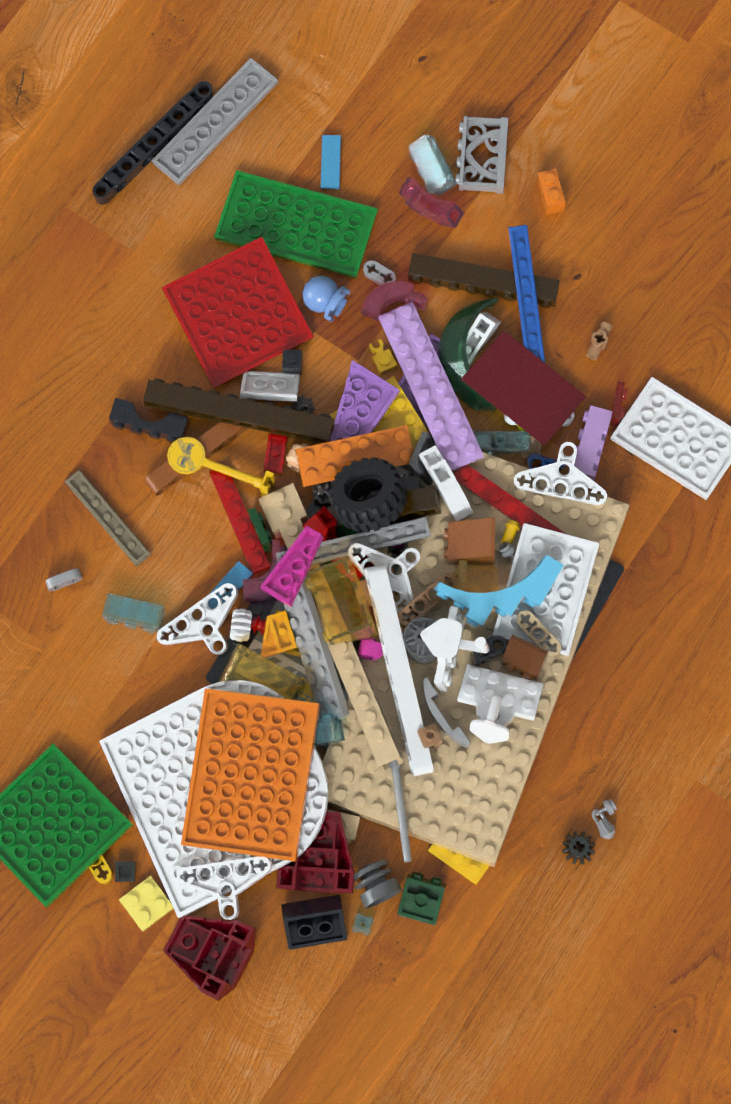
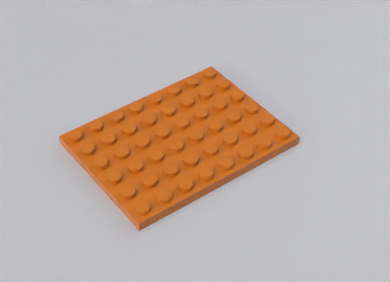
[181,688,320,862]

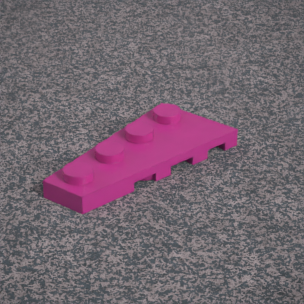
[260,526,323,607]

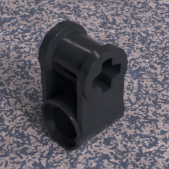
[472,635,507,665]

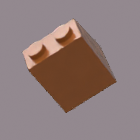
[444,518,495,565]

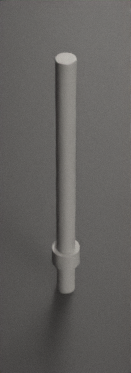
[389,760,412,862]

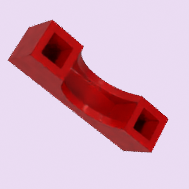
[302,506,374,584]

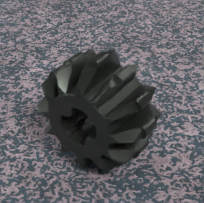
[562,831,595,865]

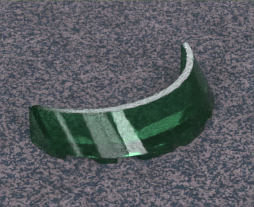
[438,297,498,412]

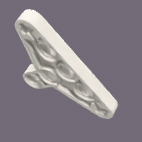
[514,442,607,505]
[347,543,420,621]
[157,583,238,655]
[177,856,273,920]

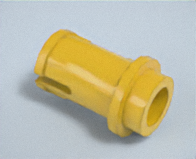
[501,520,520,544]

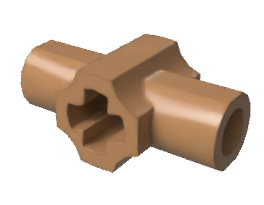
[586,322,613,360]

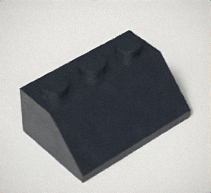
[281,894,347,950]

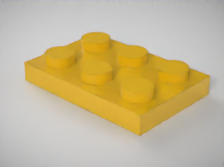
[428,844,490,885]

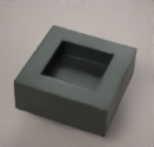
[115,862,136,882]

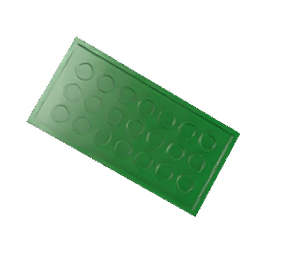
[214,170,378,279]

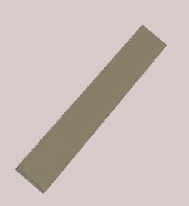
[65,470,151,567]

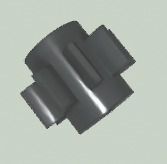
[290,395,315,412]
[312,482,331,504]

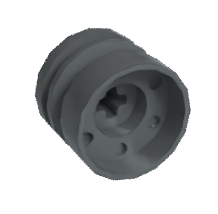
[403,617,437,664]
[354,859,402,909]

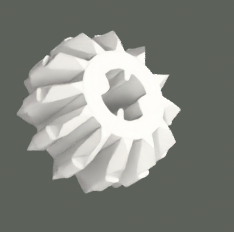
[230,609,252,642]

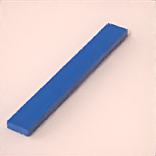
[508,225,545,363]

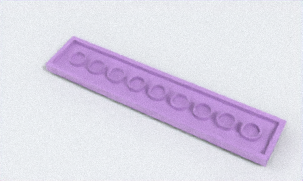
[378,302,484,471]

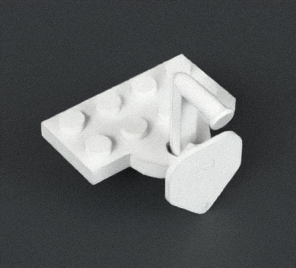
[420,606,490,692]
[457,664,543,744]

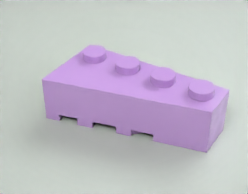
[568,406,613,481]

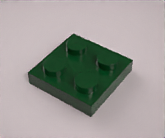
[248,507,273,554]

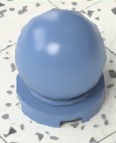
[302,276,351,322]

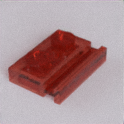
[611,381,628,426]

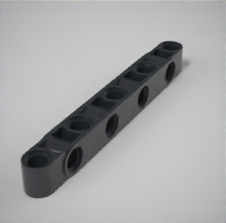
[92,81,213,205]

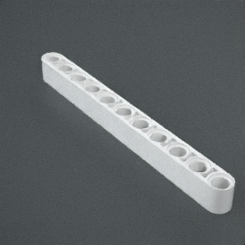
[365,564,433,777]

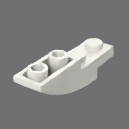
[419,445,474,521]

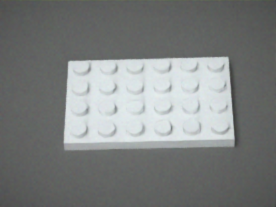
[610,377,731,501]
[493,523,599,657]

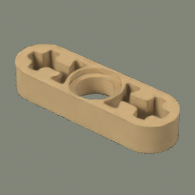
[516,610,561,658]

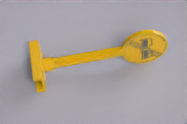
[167,437,276,497]

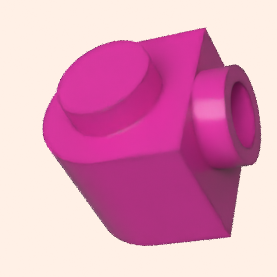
[358,637,383,661]

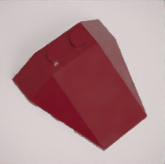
[276,812,355,894]
[163,916,256,1001]

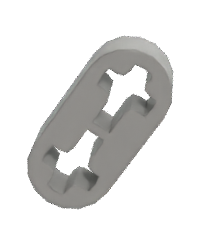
[363,261,396,289]
[45,568,83,591]

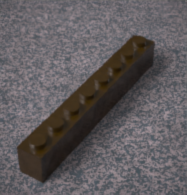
[408,253,560,308]

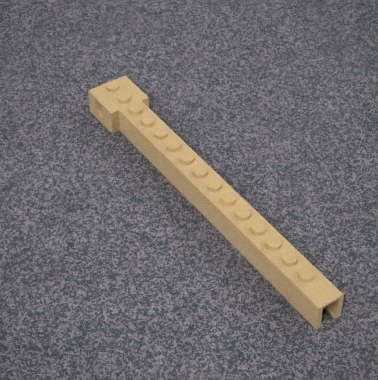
[259,483,404,773]

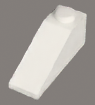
[451,311,501,370]

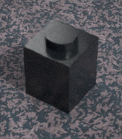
[282,350,303,375]

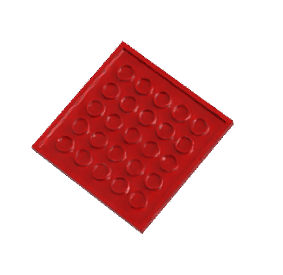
[161,237,314,389]

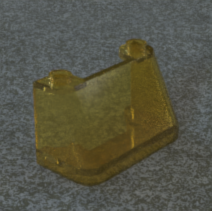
[304,556,379,645]
[218,644,306,701]

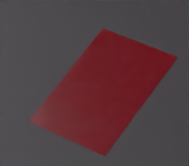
[461,331,587,446]

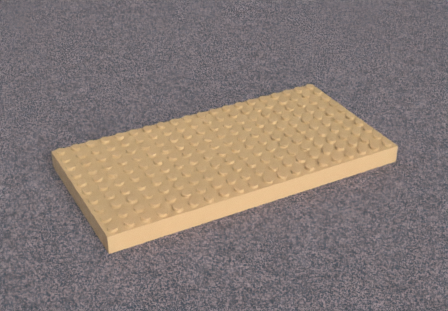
[322,452,630,867]

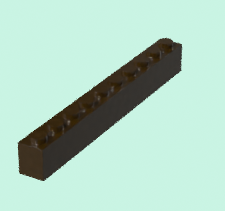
[143,378,334,443]

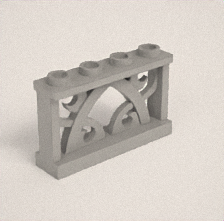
[456,116,508,194]

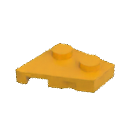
[260,611,297,659]

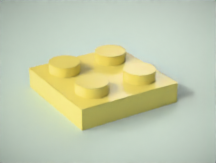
[119,876,174,932]

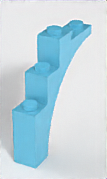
[434,555,564,628]

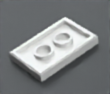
[240,371,300,402]

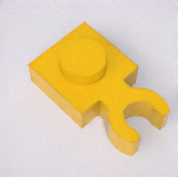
[369,339,397,375]

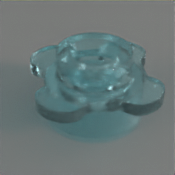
[352,914,374,936]

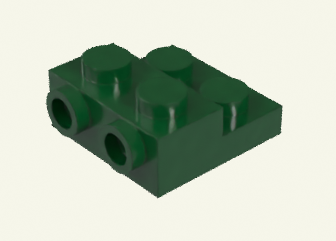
[397,872,446,925]

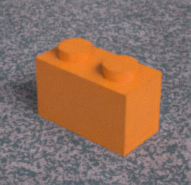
[537,169,565,215]

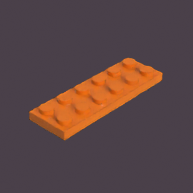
[295,425,413,487]

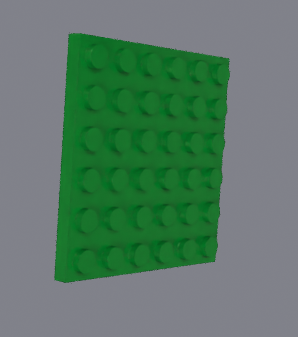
[0,744,133,908]

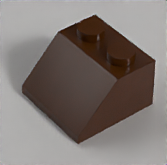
[501,635,548,680]

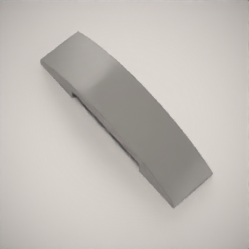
[423,678,470,748]

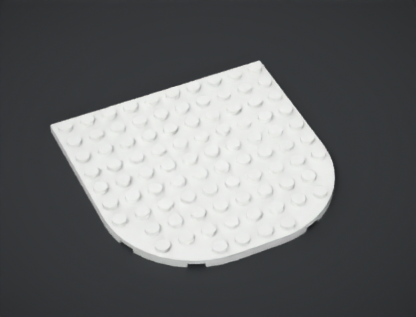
[99,680,329,918]

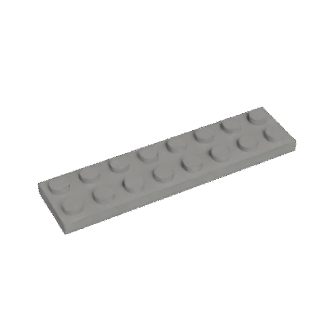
[152,58,278,186]
[284,577,350,727]

